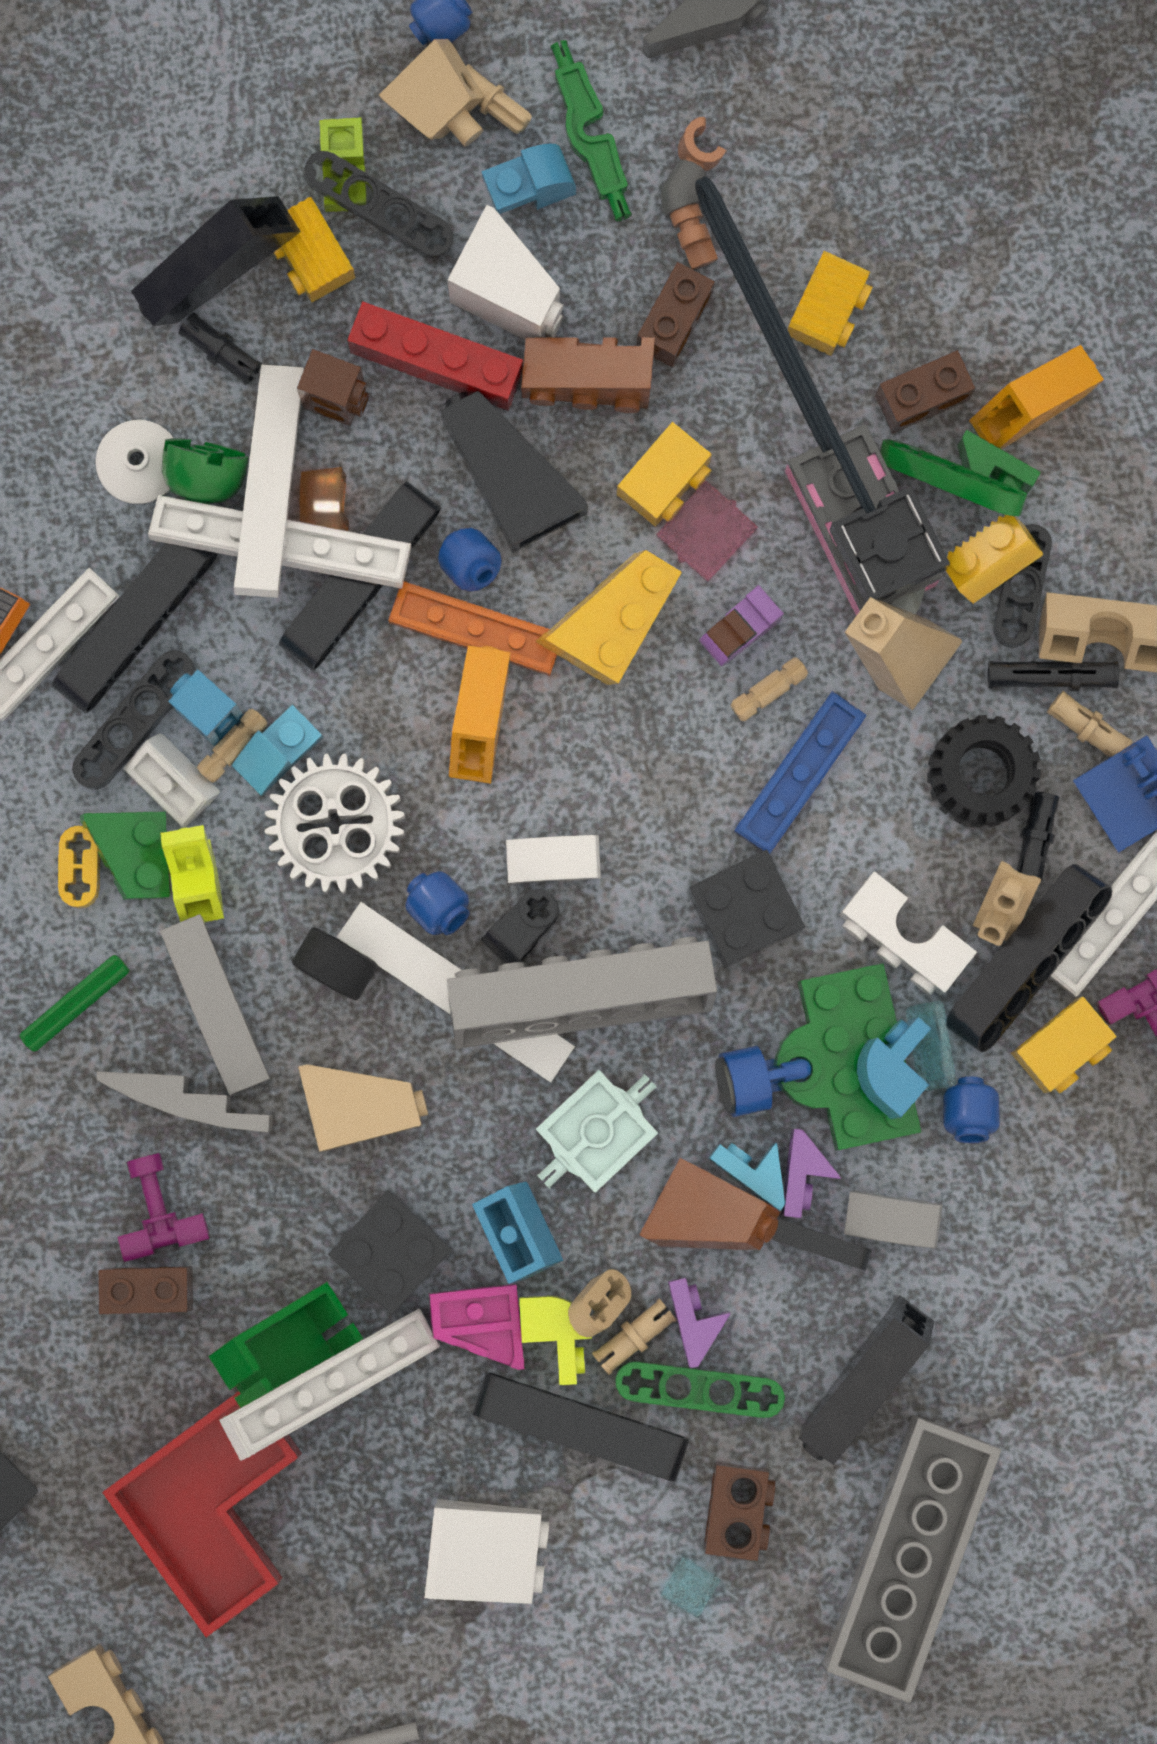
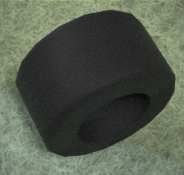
[292,927,378,1001]

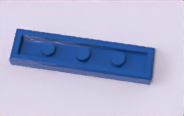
[734,691,867,854]

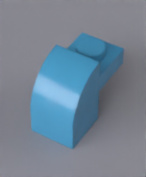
[481,144,576,214]
[857,1017,931,1119]

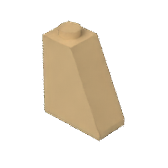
[298,1064,428,1152]

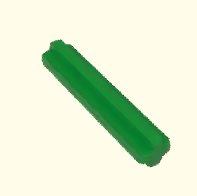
[19,955,130,1052]

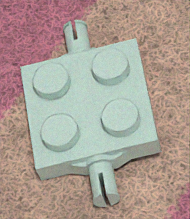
[536,1070,658,1192]

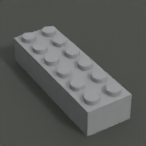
[447,937,717,1049]
[822,1415,1001,1703]

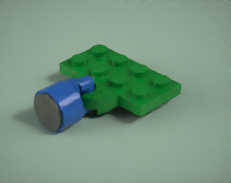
[715,963,921,1151]

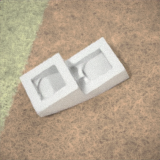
[506,835,601,884]

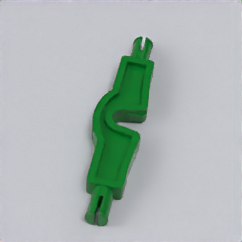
[550,40,632,222]

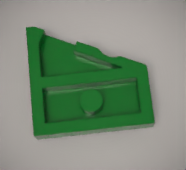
[80,812,170,900]

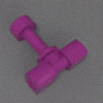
[1095,969,1157,1038]
[118,1153,210,1262]

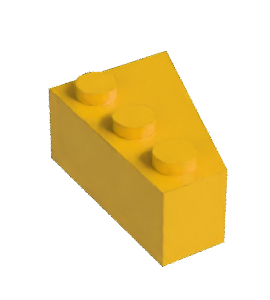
[535,550,682,685]

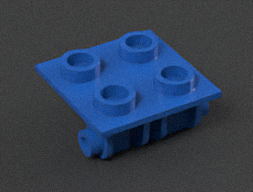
[1073,735,1157,853]

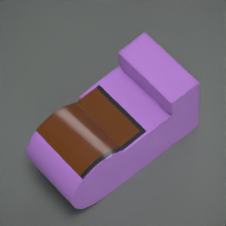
[699,585,784,667]

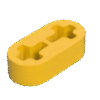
[58,825,100,909]

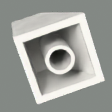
[448,205,563,340]
[424,1499,549,1604]

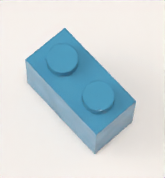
[168,669,244,746]
[472,1182,564,1284]

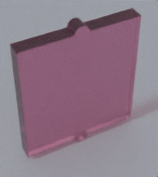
[656,481,758,582]

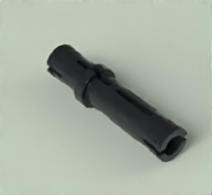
[987,661,1119,691]

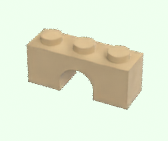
[1039,592,1157,673]
[48,1643,164,1744]

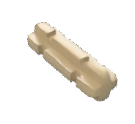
[731,657,808,721]
[197,708,267,783]

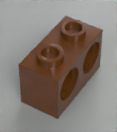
[636,262,715,368]
[297,349,370,426]
[875,350,976,434]
[98,1266,193,1314]
[703,1462,776,1561]

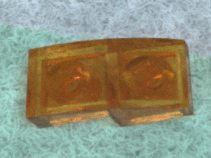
[300,467,349,531]

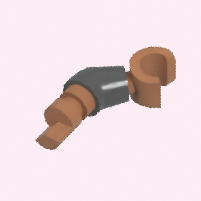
[661,117,727,270]

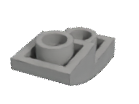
[844,1190,943,1248]

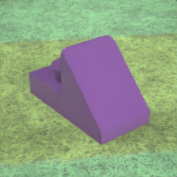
[781,1129,841,1218]
[668,1277,731,1368]

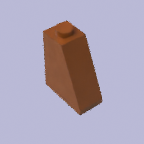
[639,1158,780,1250]

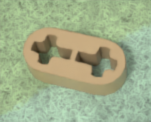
[568,1269,631,1337]

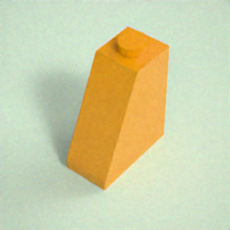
[969,345,1104,450]
[449,646,510,784]

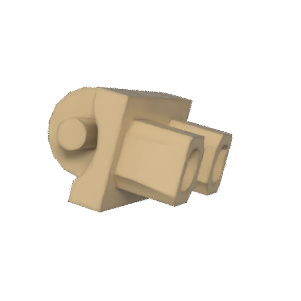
[972,861,1041,946]

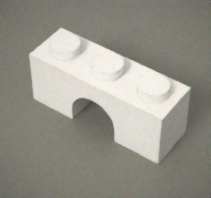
[839,871,977,995]

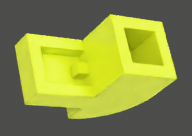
[161,825,224,922]
[519,1295,592,1385]

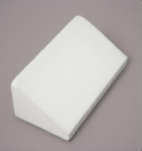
[123,733,220,828]

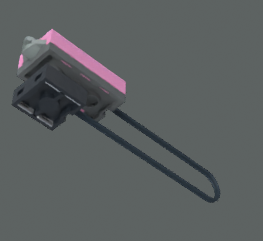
[695,176,950,616]

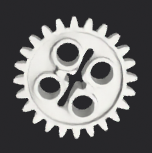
[265,754,405,894]

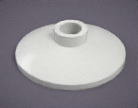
[96,420,173,504]

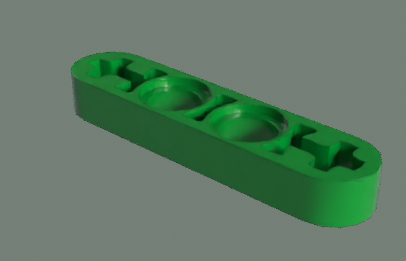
[880,439,1027,516]
[615,1361,785,1418]

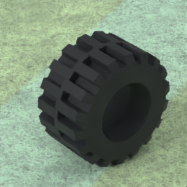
[927,715,1041,828]

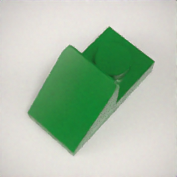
[957,430,1041,494]

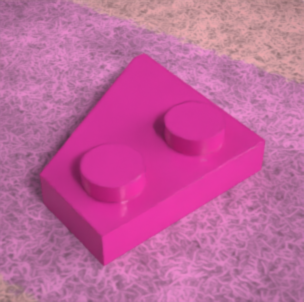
[428,1284,524,1370]

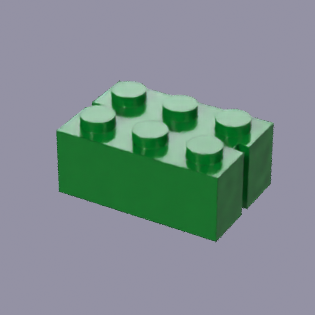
[208,1282,363,1408]

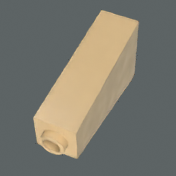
[844,597,962,710]

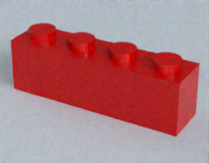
[347,301,523,411]

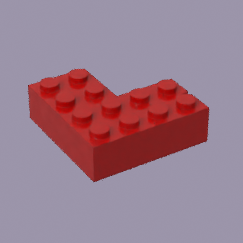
[102,1391,302,1638]

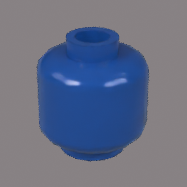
[409,0,473,46]
[438,528,502,592]
[405,871,470,935]
[943,1076,1000,1143]

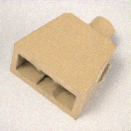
[379,39,483,147]

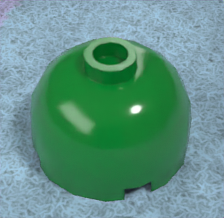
[162,438,249,505]

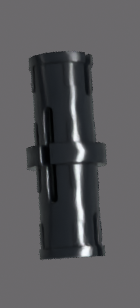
[178,312,262,385]
[1016,791,1060,881]

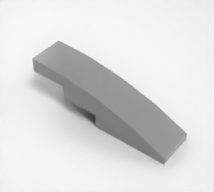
[160,914,271,1096]
[96,1071,273,1133]

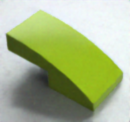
[319,117,367,212]

